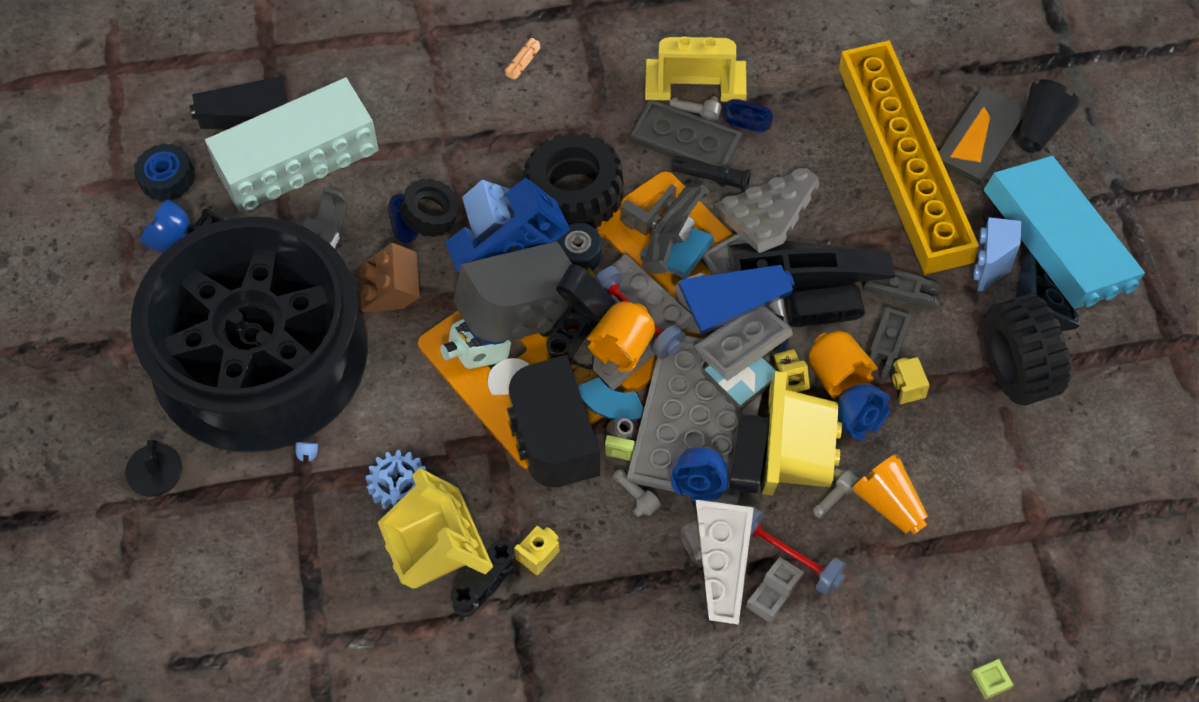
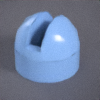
[295,442,318,462]

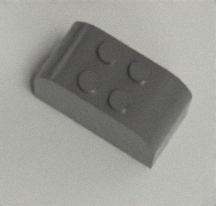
[453,241,572,342]

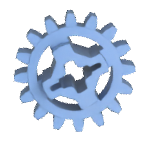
[366,450,426,509]

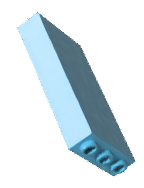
[984,156,1145,309]

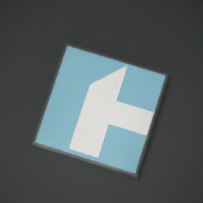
[702,356,777,411]

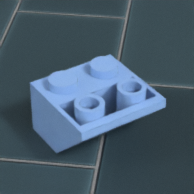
[462,180,515,242]
[974,218,1021,291]

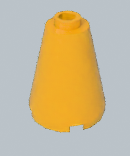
[852,454,928,535]

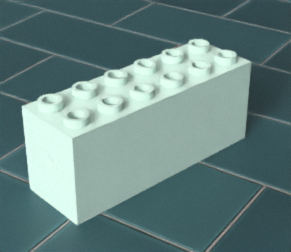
[205,78,379,214]

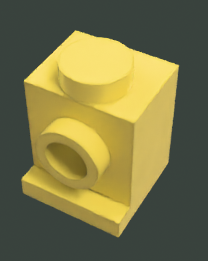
[892,357,929,405]
[514,526,560,576]

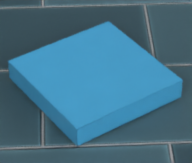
[641,227,714,278]

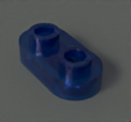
[723,99,773,132]
[387,194,419,242]

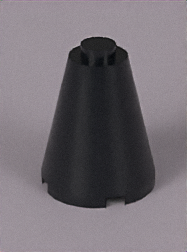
[1018,79,1080,153]

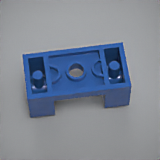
[445,177,570,273]

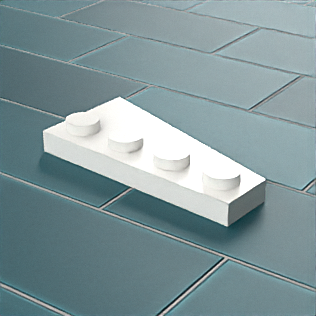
[696,500,754,624]

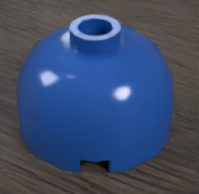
[140,199,190,252]
[837,383,891,440]
[670,447,728,502]

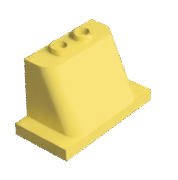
[645,37,747,102]
[761,371,842,496]
[378,468,493,589]

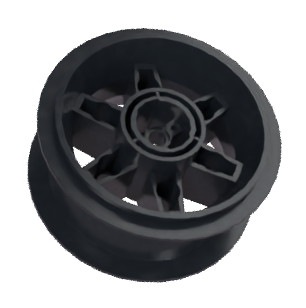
[131,216,368,453]

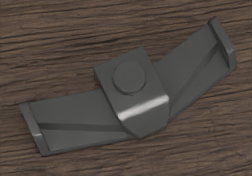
[642,184,709,274]
[302,187,348,250]

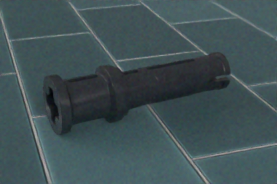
[672,156,751,192]

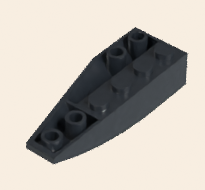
[728,240,895,288]

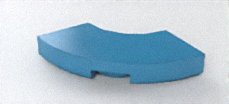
[578,377,644,422]

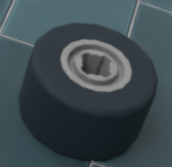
[557,223,602,271]

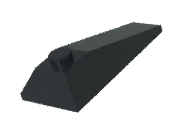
[1016,245,1080,332]

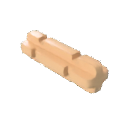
[505,38,540,80]

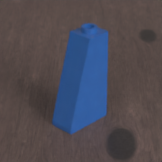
[678,265,795,335]

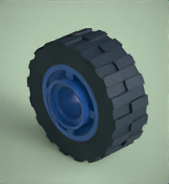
[134,143,195,201]

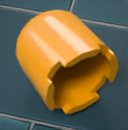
[587,301,655,372]
[808,331,878,401]

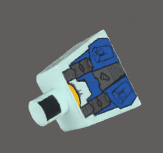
[440,319,511,369]

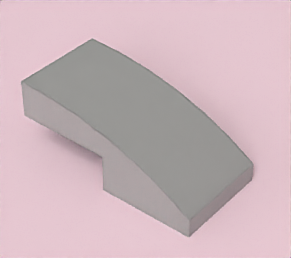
[746,557,804,623]

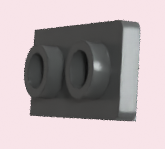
[620,185,677,236]

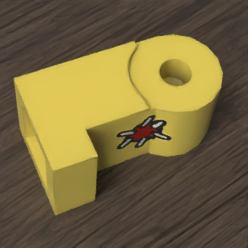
[771,349,810,392]

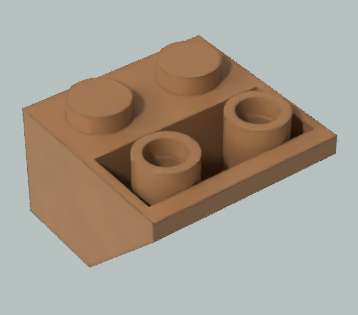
[359,243,420,313]

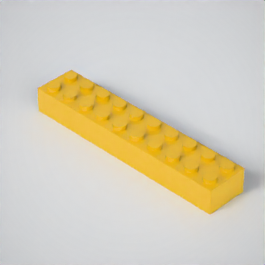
[839,40,979,275]

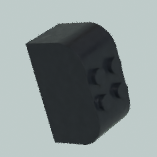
[507,355,600,487]

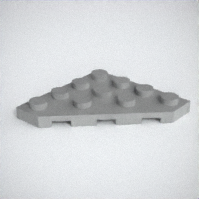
[714,168,819,253]
[593,254,694,390]

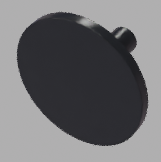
[125,440,182,497]

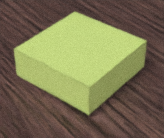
[605,435,635,461]
[971,659,1013,700]

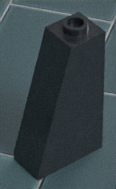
[189,76,288,130]

